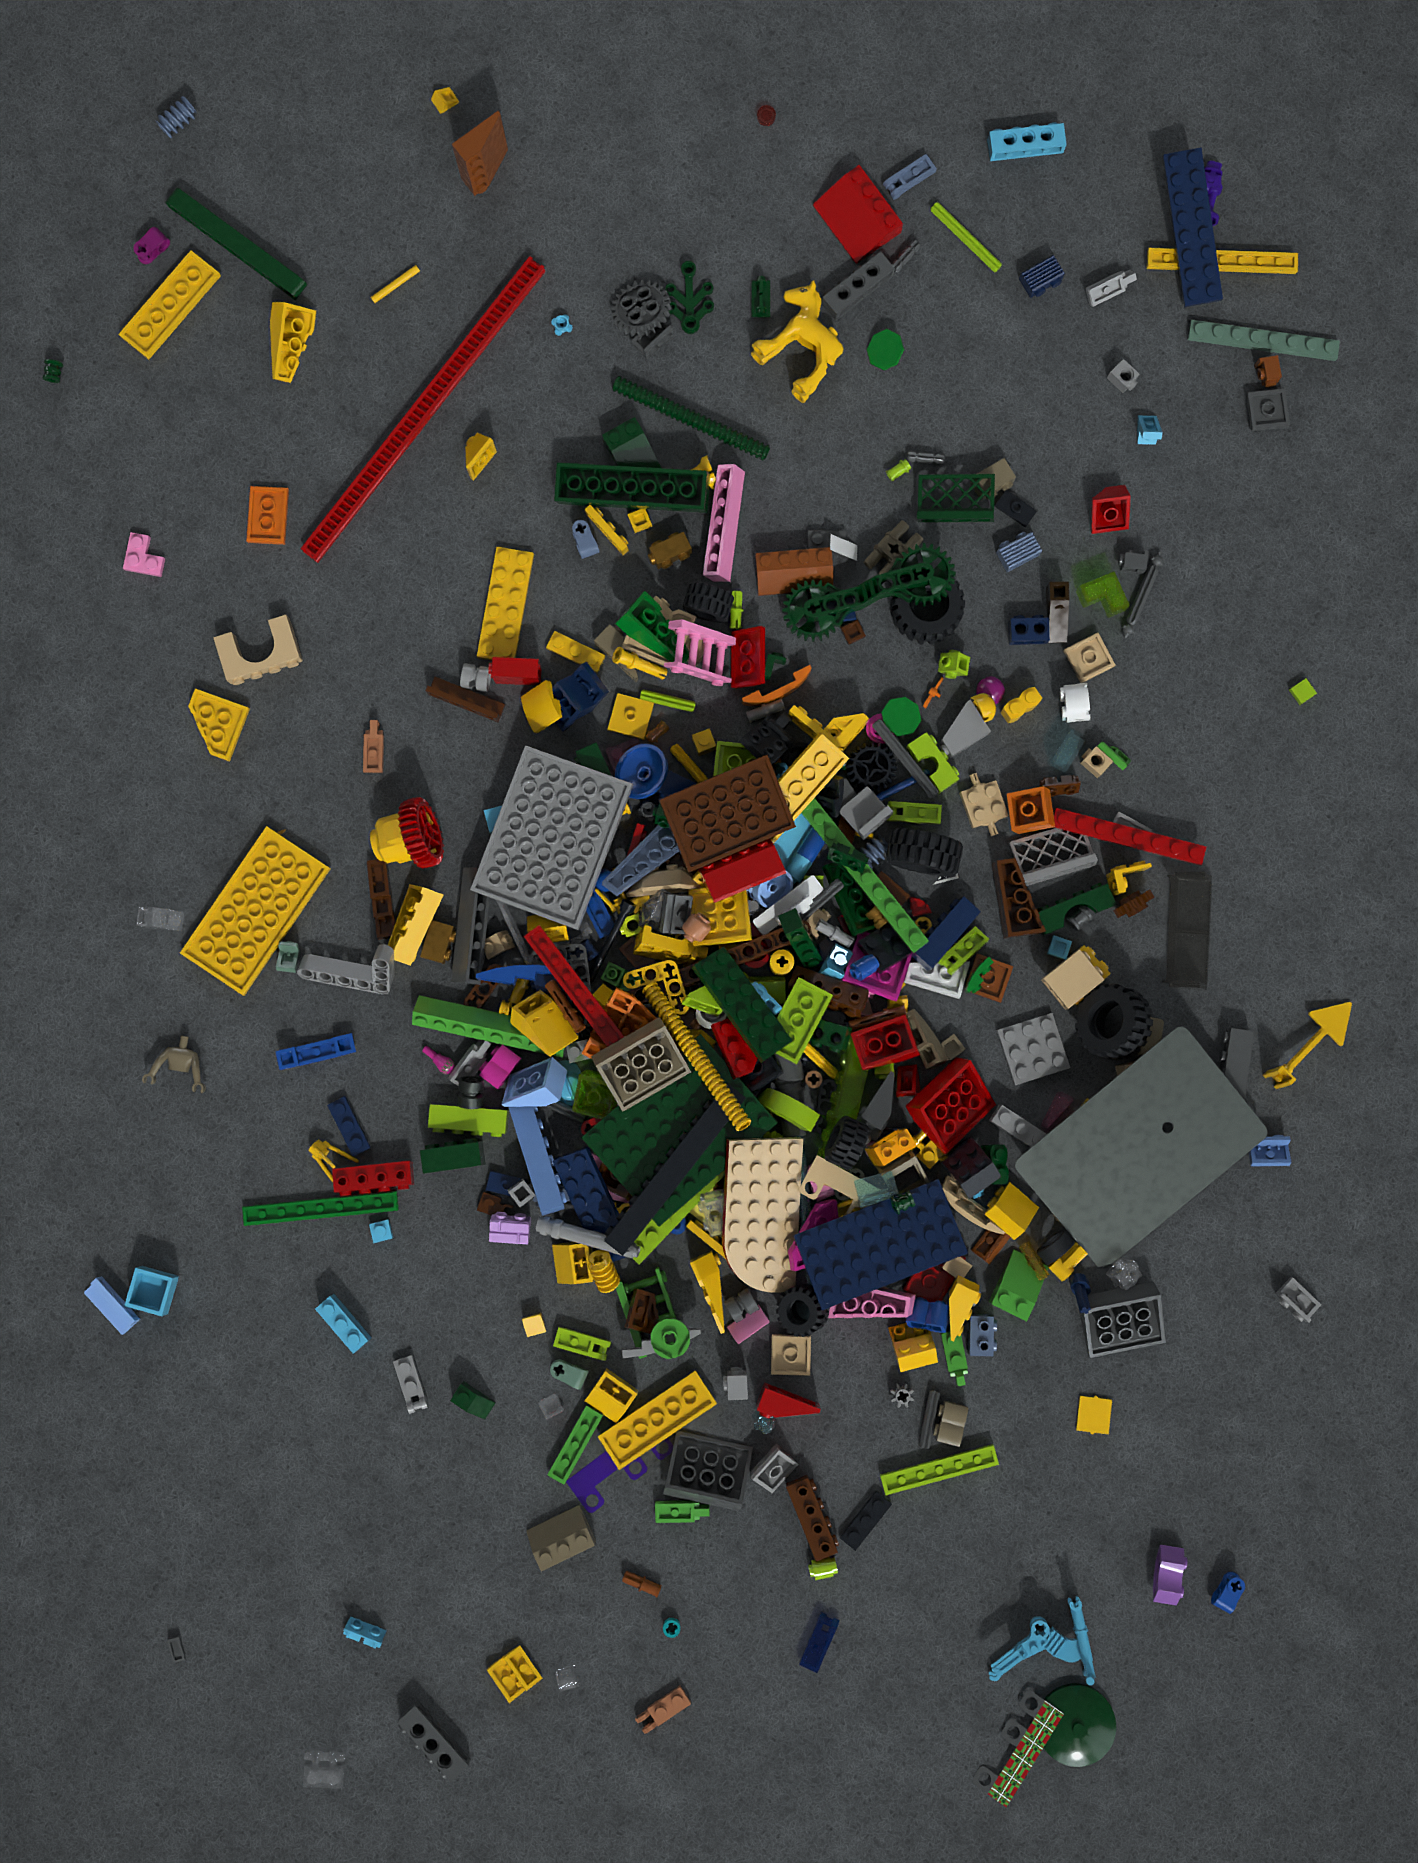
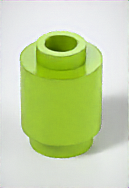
[808,1557,838,1581]

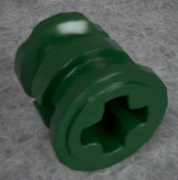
[42,359,63,383]
[890,1190,915,1215]

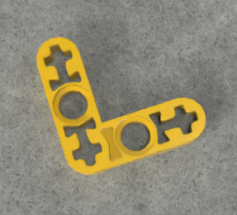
[623,960,690,1015]

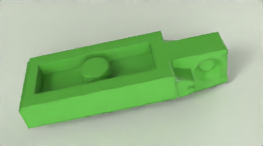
[941,1331,968,1386]
[655,1500,710,1523]

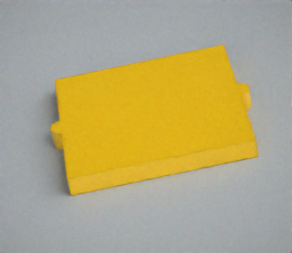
[1076,1396,1112,1434]

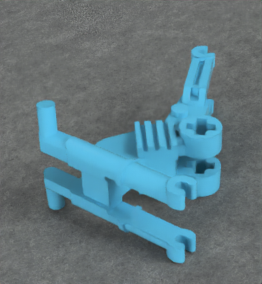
[988,1596,1096,1685]

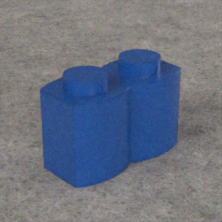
[906,1297,950,1333]

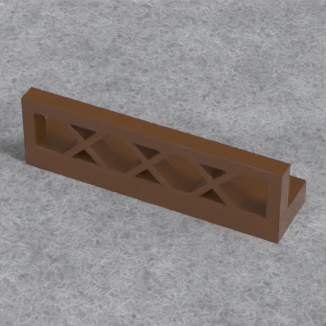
[425,677,506,723]

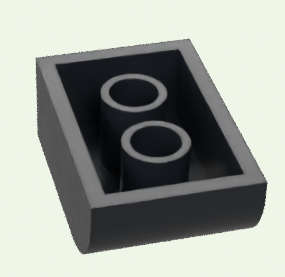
[938,1137,1001,1199]

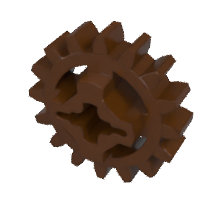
[1113,889,1154,918]

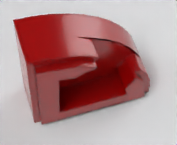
[909,897,932,917]

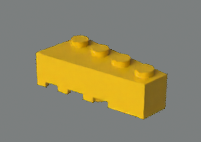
[388,884,443,966]

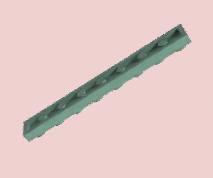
[1187,320,1340,361]

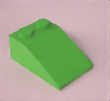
[988,1249,1048,1322]

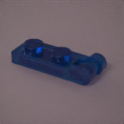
[799,1612,840,1673]

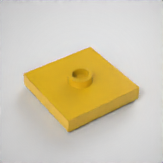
[607,693,654,740]

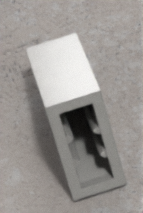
[940,699,991,758]

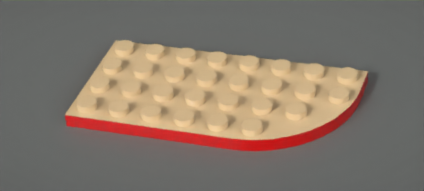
[722,1137,803,1292]

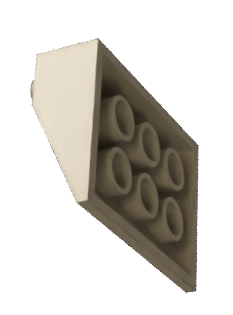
[591,1017,691,1112]

